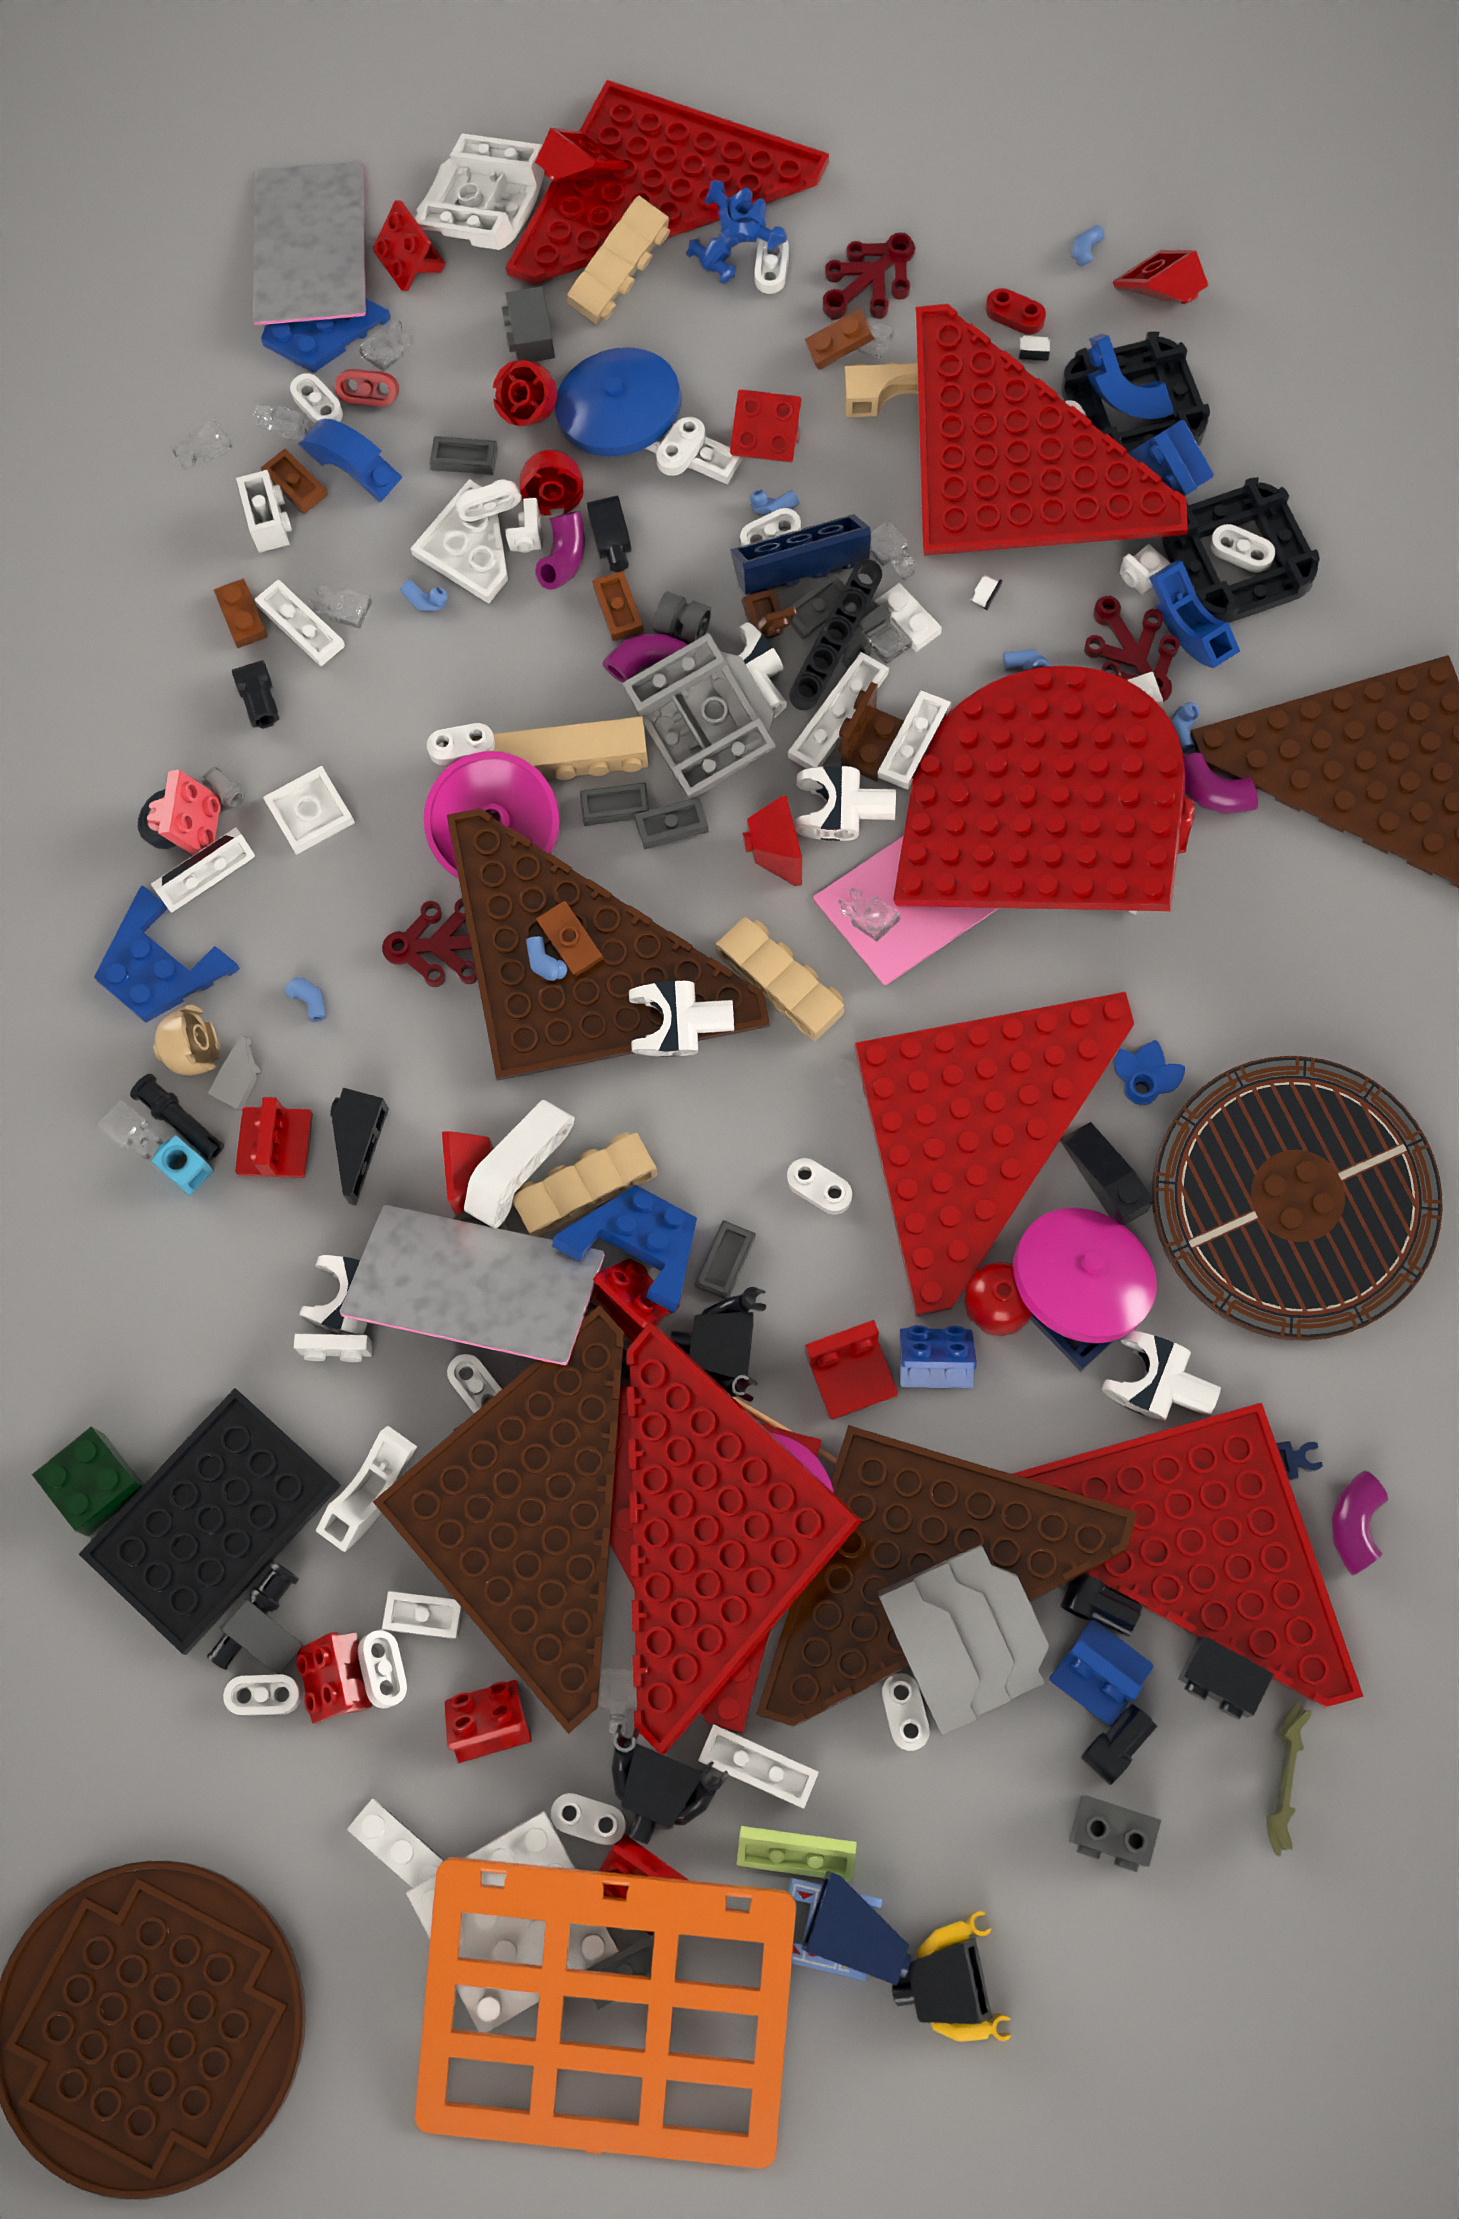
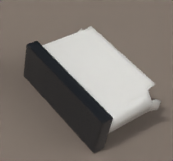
[1019,336,1051,361]
[970,574,1003,610]

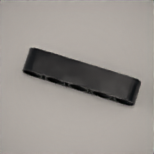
[789,559,883,710]

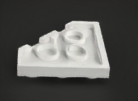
[410,479,508,604]

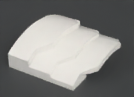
[415,133,545,250]

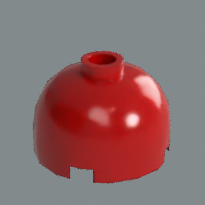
[493,360,558,427]
[520,450,583,516]
[964,1262,1033,1336]

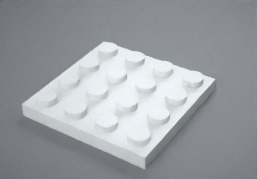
[406,1810,620,2033]

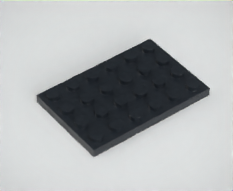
[79,1388,341,1655]

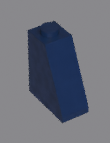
[801,1871,911,1985]

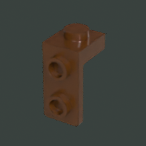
[741,588,797,639]

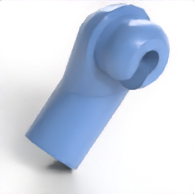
[400,580,448,611]

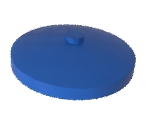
[555,347,681,457]

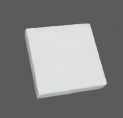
[263,766,355,855]

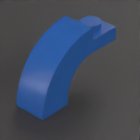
[1087,334,1175,419]
[298,418,402,502]
[1149,561,1240,668]

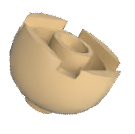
[153,1004,220,1076]

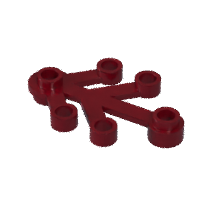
[823,232,915,319]
[1084,596,1180,702]
[382,898,478,987]

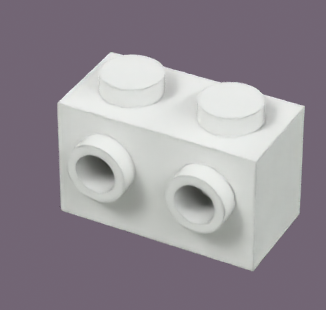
[236,470,292,553]

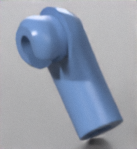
[1071,225,1105,267]
[750,490,799,515]
[1003,649,1050,670]
[1171,702,1200,753]
[526,936,567,981]
[285,977,326,1022]

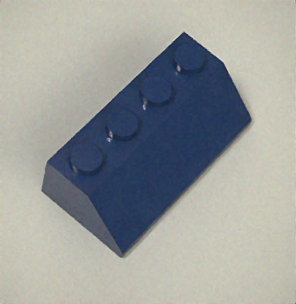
[730,514,871,595]

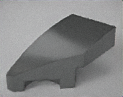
[842,603,891,669]

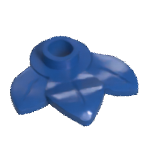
[1114,1040,1185,1105]

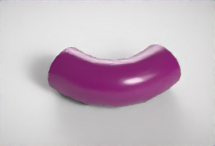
[535,511,585,590]
[602,634,689,683]
[1183,753,1258,814]
[1331,1471,1388,1576]

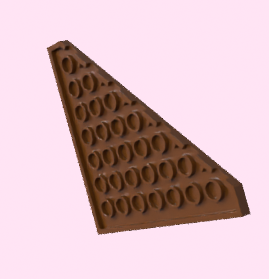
[1190,655,1459,888]
[447,808,770,1081]
[373,1305,624,1734]
[756,1425,1137,1727]

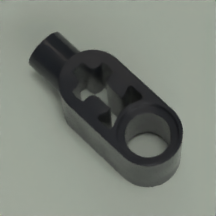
[586,495,632,572]

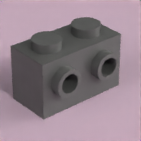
[502,286,555,362]
[1069,1795,1161,1872]

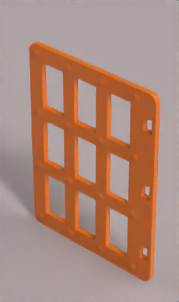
[415,1857,796,2169]

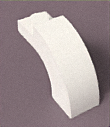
[316,1426,417,1552]

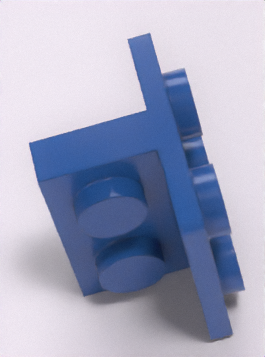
[1128,420,1214,496]
[900,1325,977,1388]
[1049,1619,1154,1726]

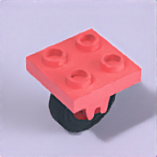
[138,770,221,855]

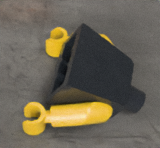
[892,1911,1012,2042]

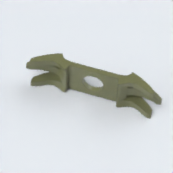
[1266,1702,1312,1856]

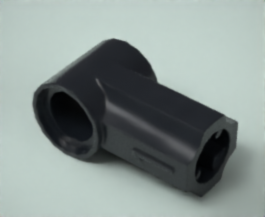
[232,660,280,729]
[1060,1573,1143,1637]
[1081,1703,1157,1785]

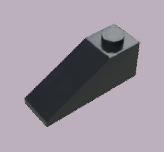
[330,1088,389,1206]
[1060,1122,1154,1225]

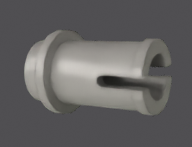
[202,767,245,807]

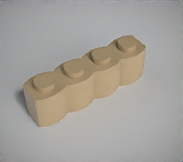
[566,195,670,325]
[716,916,844,1042]
[512,1132,658,1237]

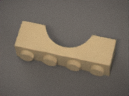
[844,363,918,417]

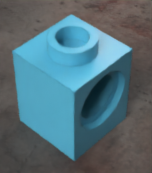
[151,1135,214,1196]

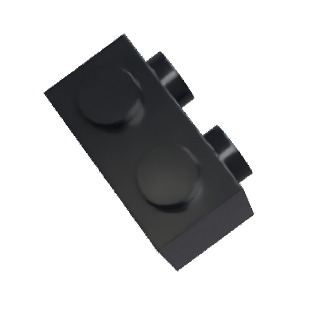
[1178,1636,1274,1720]

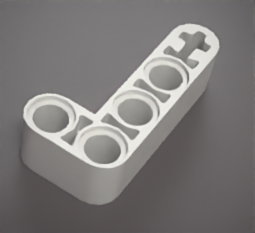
[464,1100,575,1229]

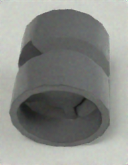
[652,591,712,644]

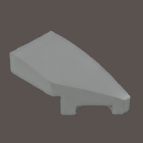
[208,1036,261,1109]

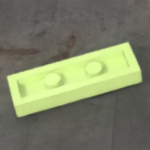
[736,1826,857,1882]

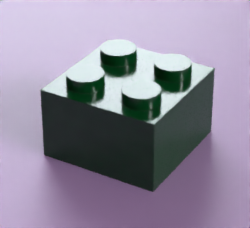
[32,1426,144,1536]

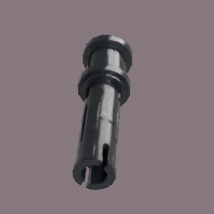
[130,1074,224,1161]
[207,1560,299,1670]

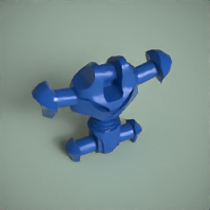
[686,180,787,283]

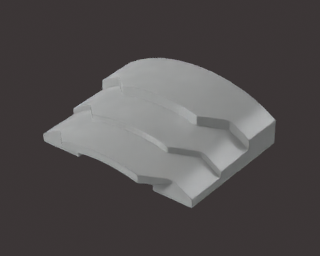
[622,633,776,799]
[878,1544,1049,1735]

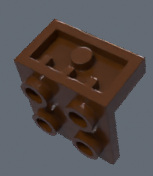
[838,681,904,782]

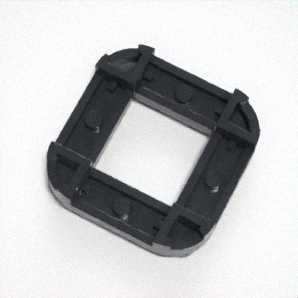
[1061,331,1210,453]
[1162,477,1320,623]

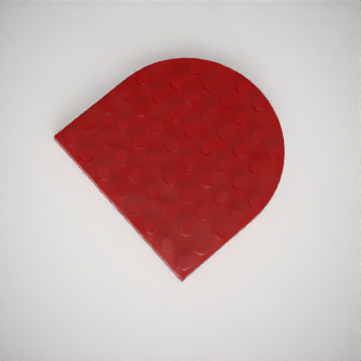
[893,666,1185,912]

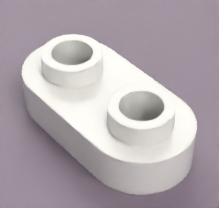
[754,240,789,294]
[290,374,343,424]
[656,417,706,476]
[455,479,521,521]
[740,508,801,546]
[1210,524,1275,573]
[427,723,495,766]
[787,1158,852,1215]
[447,1354,502,1413]
[357,1630,407,1708]
[881,1673,930,1751]
[223,1675,302,1716]
[551,1793,627,1845]

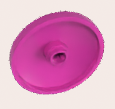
[424,751,560,879]
[1013,1208,1157,1343]

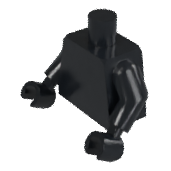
[670,1287,766,1402]
[611,1724,728,1845]

